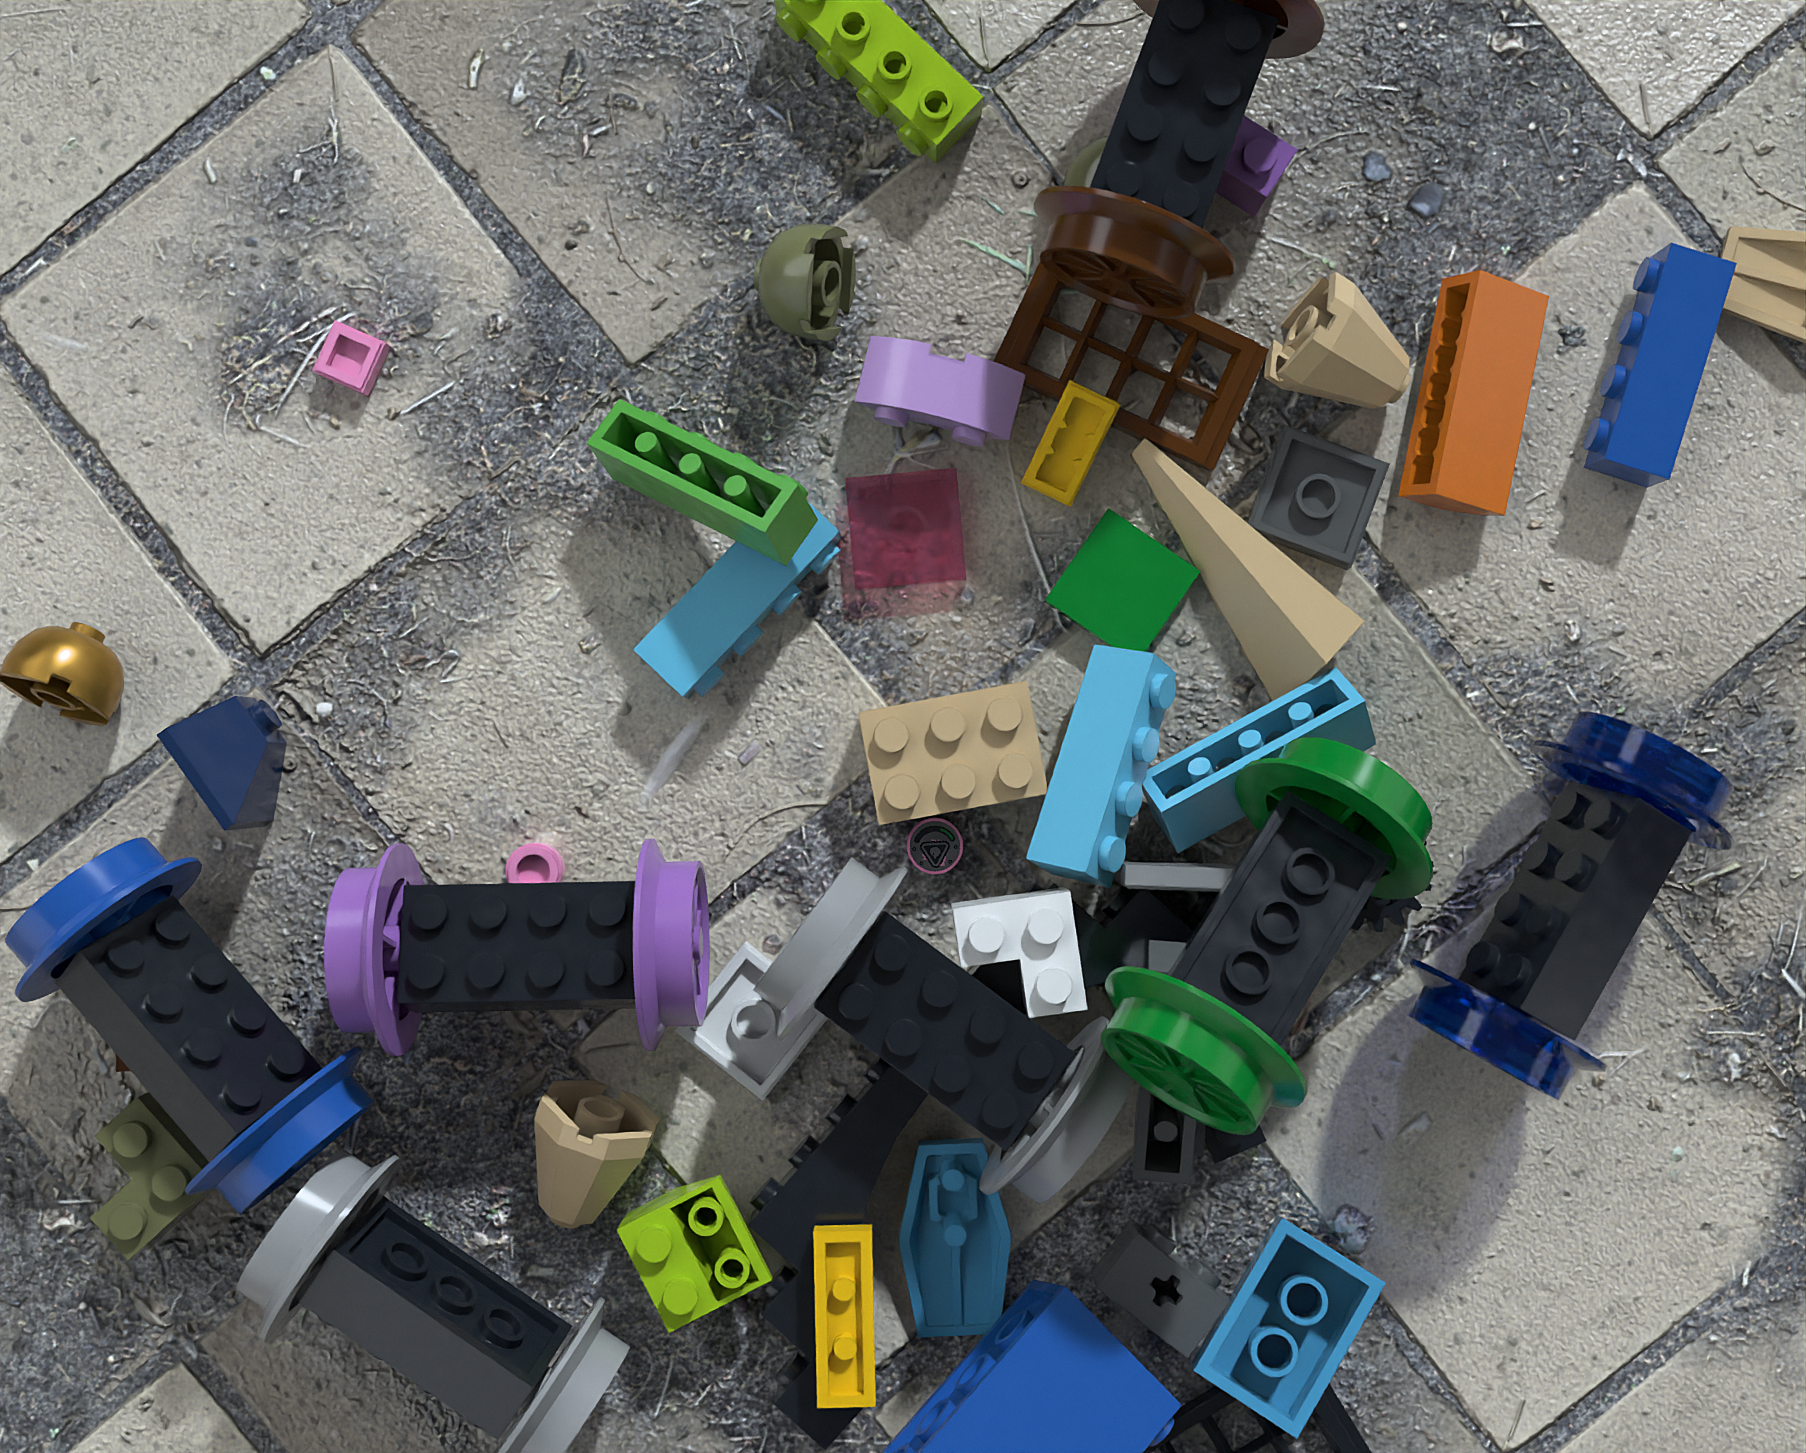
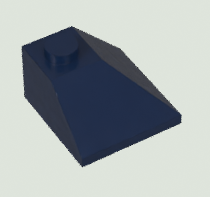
[157,696,287,831]

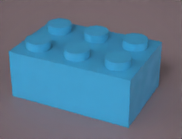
[1192,1215,1386,1438]

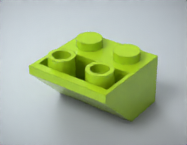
[617,1174,773,1333]

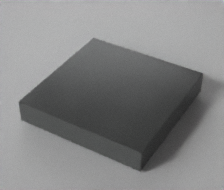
[1246,424,1390,570]

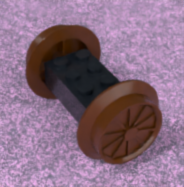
[1034,0,1325,319]

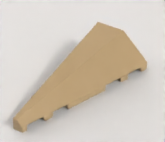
[1130,438,1365,702]

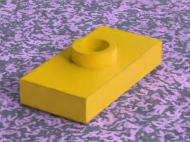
[1021,379,1121,507]

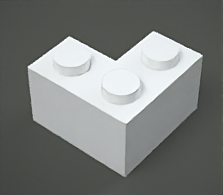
[951,887,1088,1018]

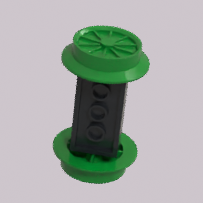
[1101,737,1433,1135]

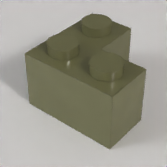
[90,1092,215,1261]

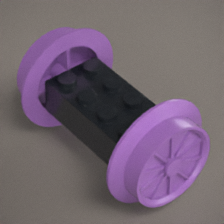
[324,838,710,1056]

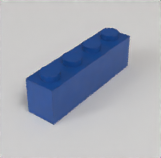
[1583,243,1737,488]

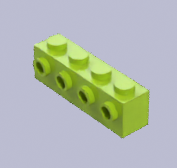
[774,0,984,163]

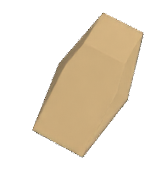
[1719,226,1806,344]

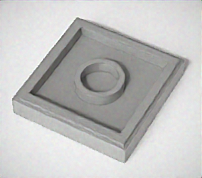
[1113,860,1234,892]

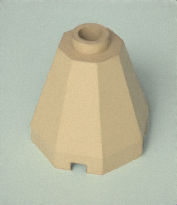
[1264,272,1411,409]
[534,1080,660,1228]

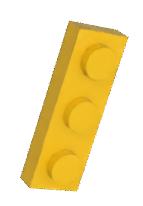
[813,1224,876,1408]

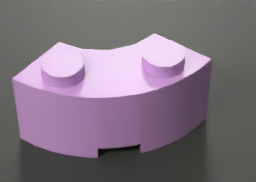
[854,336,1025,447]

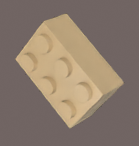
[858,681,1048,825]

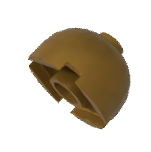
[0,622,124,726]

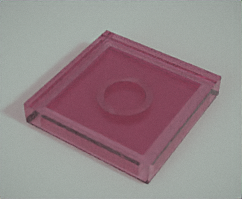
[845,468,967,591]

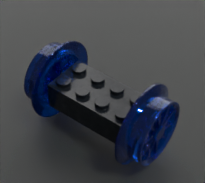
[1407,711,1734,1101]

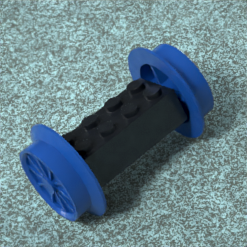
[5,837,375,1215]

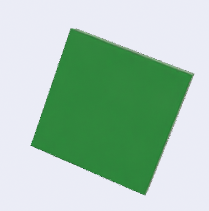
[1043,508,1201,652]

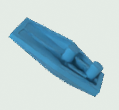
[898,1138,1012,1337]

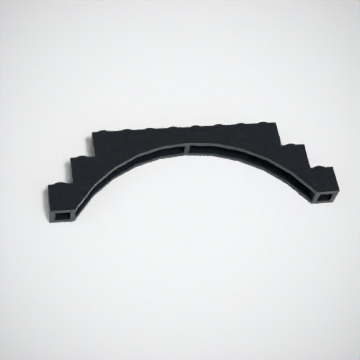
[748,879,1219,1450]

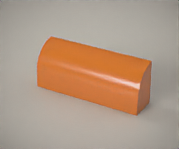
[1398,270,1549,516]

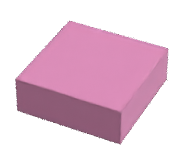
[312,320,391,397]

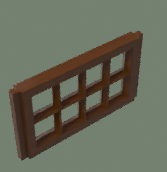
[993,262,1269,472]

